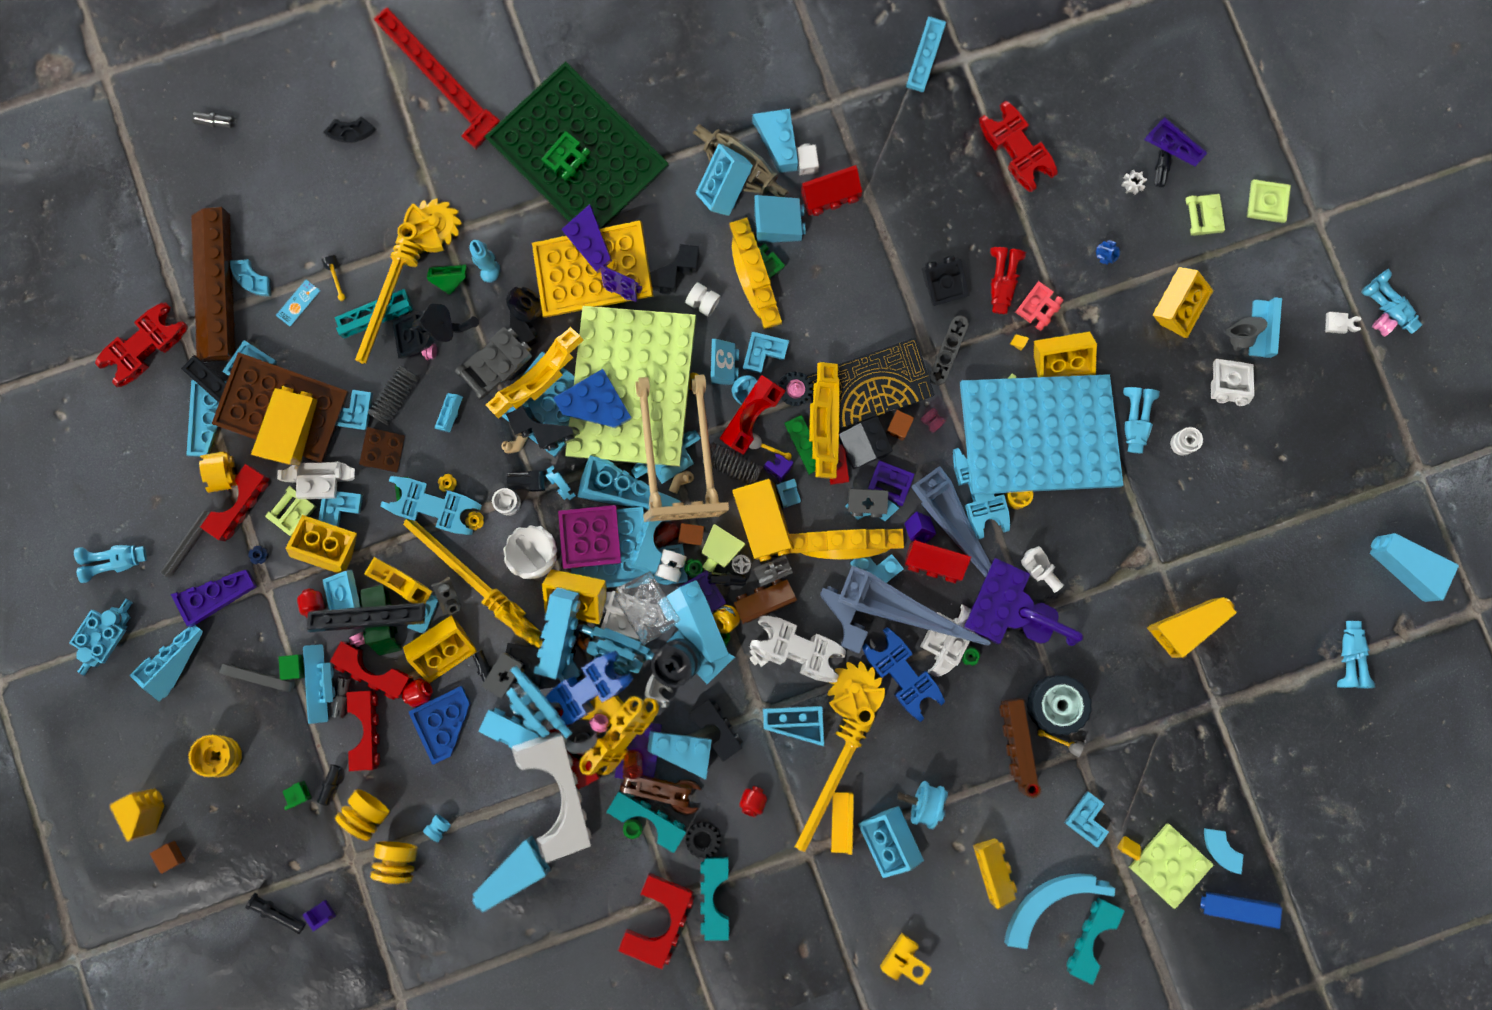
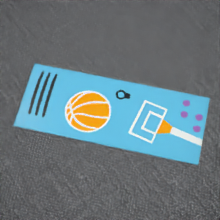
[276,280,320,326]

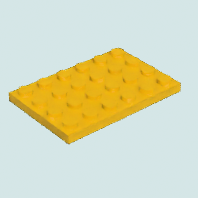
[532,221,653,318]

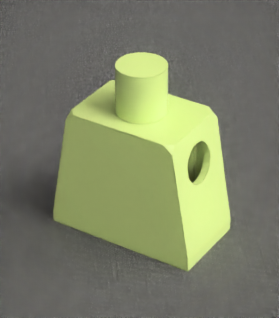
[702,524,745,572]

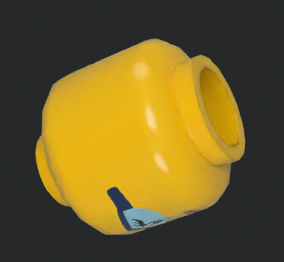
[713,605,740,634]

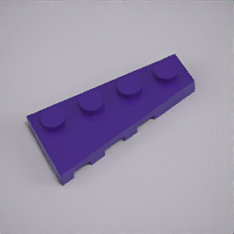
[171,570,257,628]

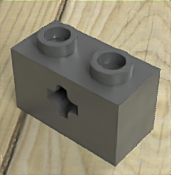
[847,488,888,518]
[482,652,525,699]

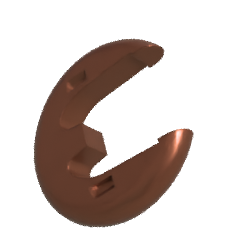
[670,779,702,815]

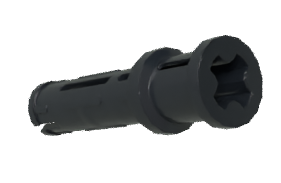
[245,893,306,934]

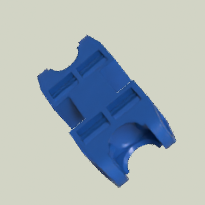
[862,627,945,722]
[546,650,633,725]

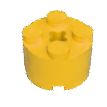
[199,451,237,493]

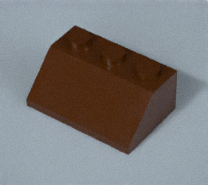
[734,578,797,624]

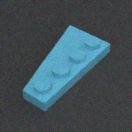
[187,380,227,457]

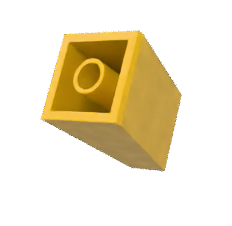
[251,386,317,466]
[732,479,793,562]
[1147,597,1237,658]

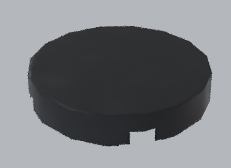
[506,286,542,322]

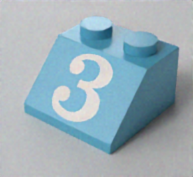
[711,339,739,385]

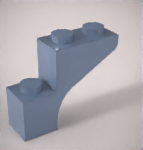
[820,586,868,654]

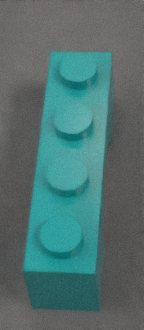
[606,791,687,853]
[701,856,729,940]
[1066,897,1124,985]

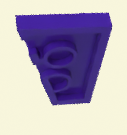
[1144,117,1207,167]
[561,204,612,273]

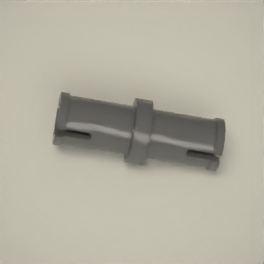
[192,111,234,129]
[332,678,351,718]

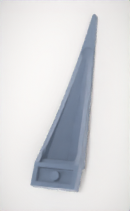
[911,466,991,577]
[838,566,991,646]

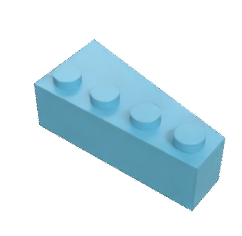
[534,588,581,679]

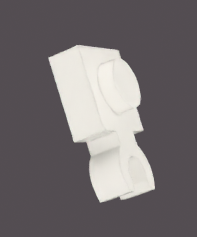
[1325,312,1361,334]

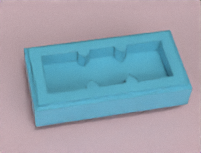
[435,393,463,433]
[407,595,438,634]

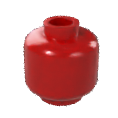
[297,588,325,618]
[402,679,433,707]
[739,786,768,817]

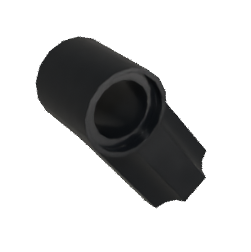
[507,471,545,492]

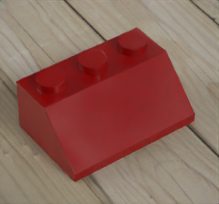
[801,165,862,216]
[904,540,971,584]

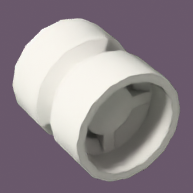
[685,282,721,317]
[1170,427,1203,456]
[492,488,521,516]
[655,549,687,583]

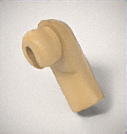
[501,436,528,454]
[668,471,694,494]

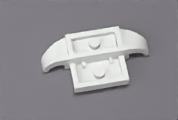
[277,461,355,499]
[601,591,665,641]
[920,604,973,677]

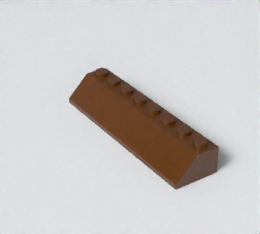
[191,207,235,362]

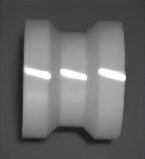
[732,555,751,575]

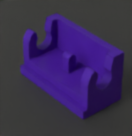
[764,454,794,482]

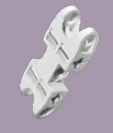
[750,616,846,683]

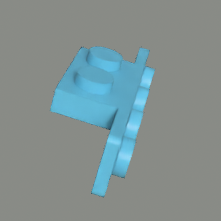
[631,430,701,484]
[303,644,335,724]

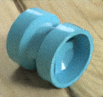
[423,814,451,842]

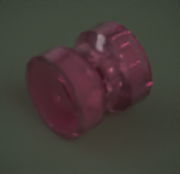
[920,407,947,434]

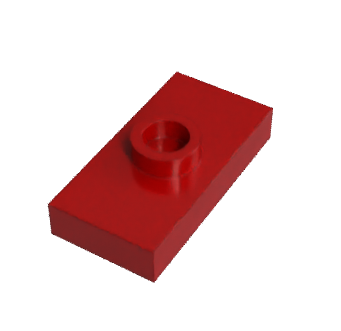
[461,109,500,149]
[829,445,849,485]

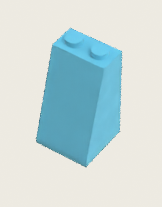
[1370,533,1459,602]
[473,836,551,912]

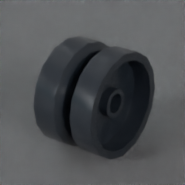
[651,638,701,688]

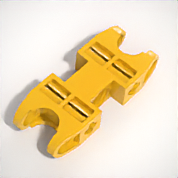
[580,697,659,775]

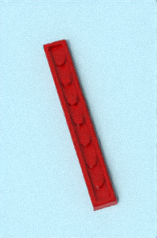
[373,7,484,124]

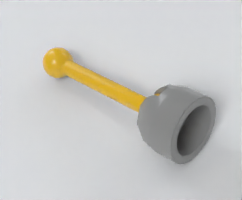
[748,433,792,460]
[1037,729,1085,757]

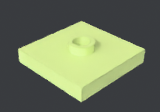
[1247,180,1291,223]

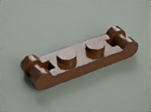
[620,770,693,807]

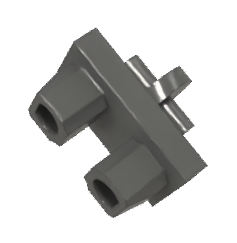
[754,555,793,587]
[431,577,462,615]

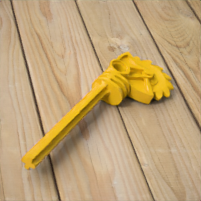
[355,198,462,364]
[403,519,543,648]
[795,661,885,852]

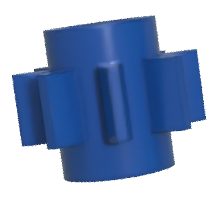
[1096,240,1120,265]

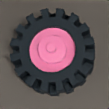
[778,371,813,406]

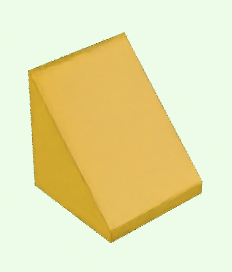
[1010,334,1029,350]

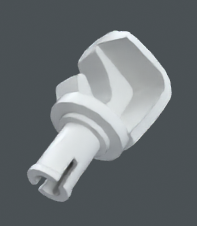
[1021,546,1064,592]
[644,673,673,708]

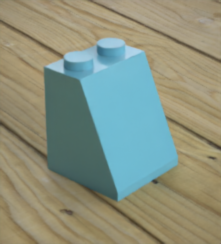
[754,195,805,244]

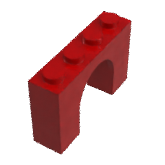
[618,873,695,969]

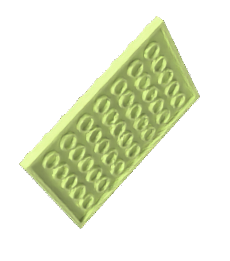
[565,306,696,467]

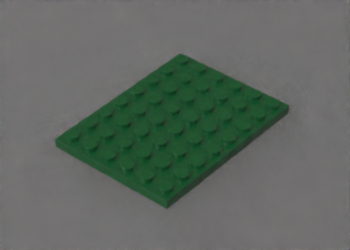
[484,61,669,229]

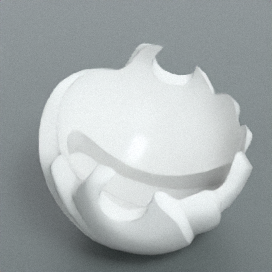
[503,525,557,579]

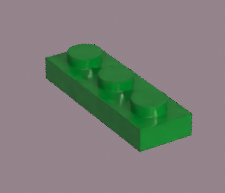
[784,415,816,475]

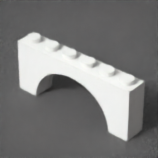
[512,731,592,863]

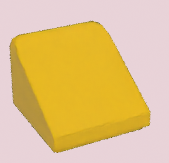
[1117,836,1141,861]

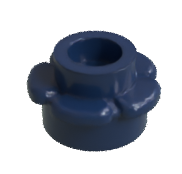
[248,545,268,564]

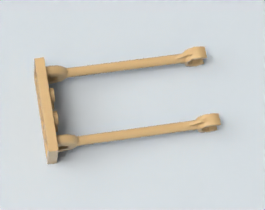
[635,375,729,522]

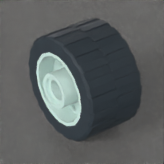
[1027,675,1092,735]

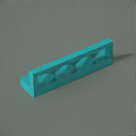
[334,289,414,339]

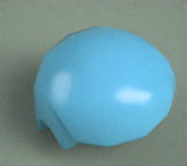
[731,375,757,405]

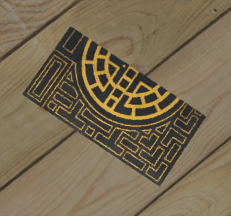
[807,337,935,428]

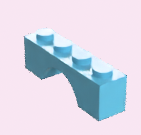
[629,492,681,574]

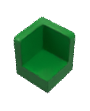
[279,655,305,680]
[283,781,312,810]

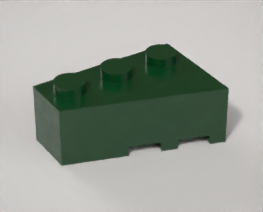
[359,585,402,656]

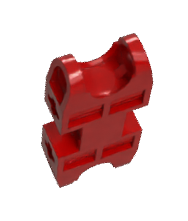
[979,101,1058,192]
[95,303,188,387]

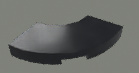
[323,116,377,143]

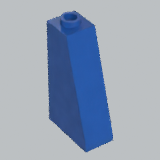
[1200,892,1282,929]

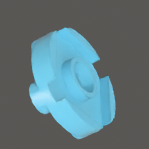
[545,465,576,500]

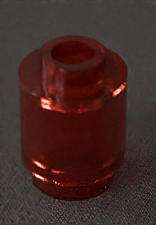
[653,521,680,549]
[623,750,643,779]

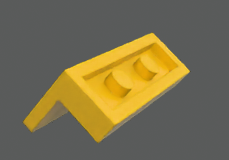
[831,792,854,855]

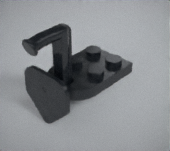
[392,304,479,359]

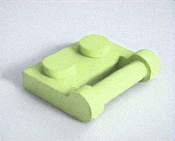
[1186,194,1225,235]
[265,486,317,536]

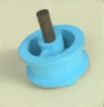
[897,781,948,829]

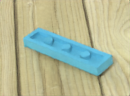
[906,16,946,93]

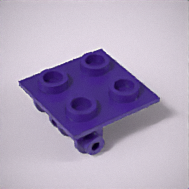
[600,265,642,302]

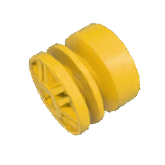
[189,735,242,777]
[335,789,390,841]
[370,841,418,884]

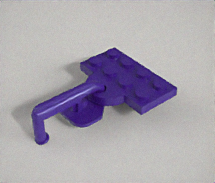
[963,558,1084,646]

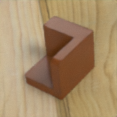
[886,410,914,441]
[678,523,705,545]
[150,841,185,874]

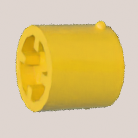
[1005,491,1033,510]

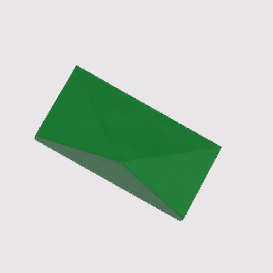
[427,265,467,295]

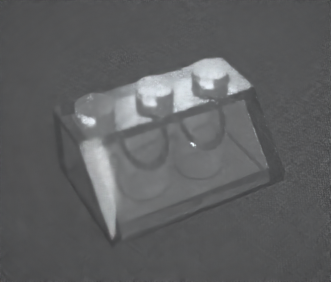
[614,571,680,645]

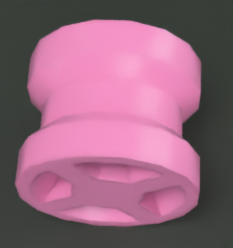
[1372,313,1398,337]

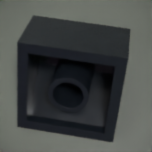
[839,416,893,470]

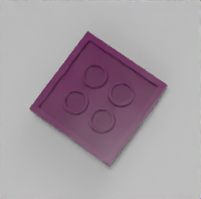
[558,505,622,569]

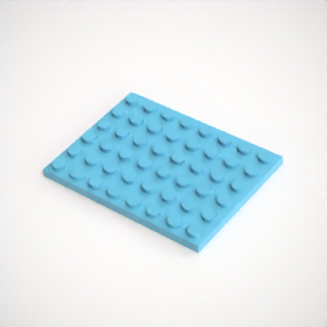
[960,375,1124,495]

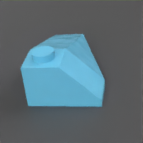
[577,455,659,510]
[659,580,729,663]
[129,625,203,702]

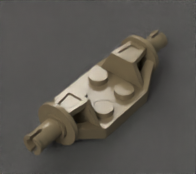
[693,124,789,197]

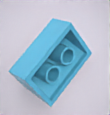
[696,143,753,216]
[858,806,924,878]

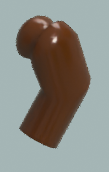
[576,633,592,650]

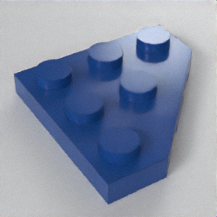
[553,369,632,429]
[409,686,471,765]

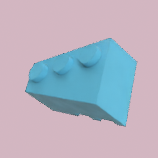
[478,708,541,748]
[647,731,712,779]

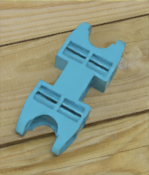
[953,448,1010,539]
[380,476,482,535]

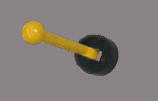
[321,255,345,301]

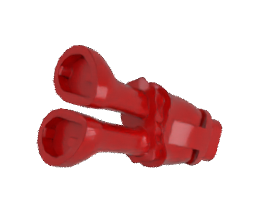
[990,247,1026,314]

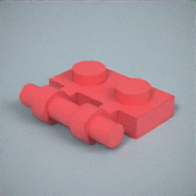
[1015,281,1064,331]

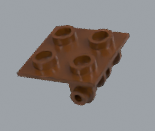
[359,427,405,473]

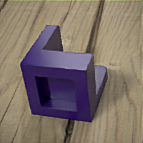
[905,511,936,543]
[303,900,336,931]

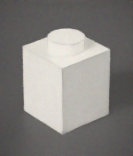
[796,144,819,175]

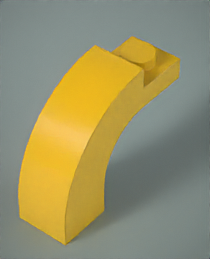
[364,557,433,604]

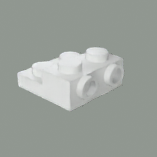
[1211,359,1254,406]

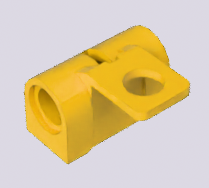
[880,933,931,985]

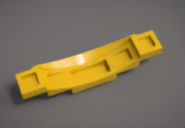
[729,218,782,329]
[486,327,584,419]
[809,362,839,479]
[789,529,904,560]

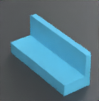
[1249,297,1282,358]

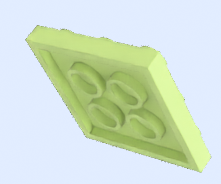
[1129,823,1213,909]

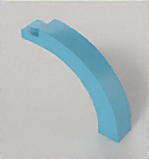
[1004,874,1115,949]

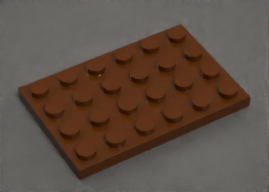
[212,352,349,463]

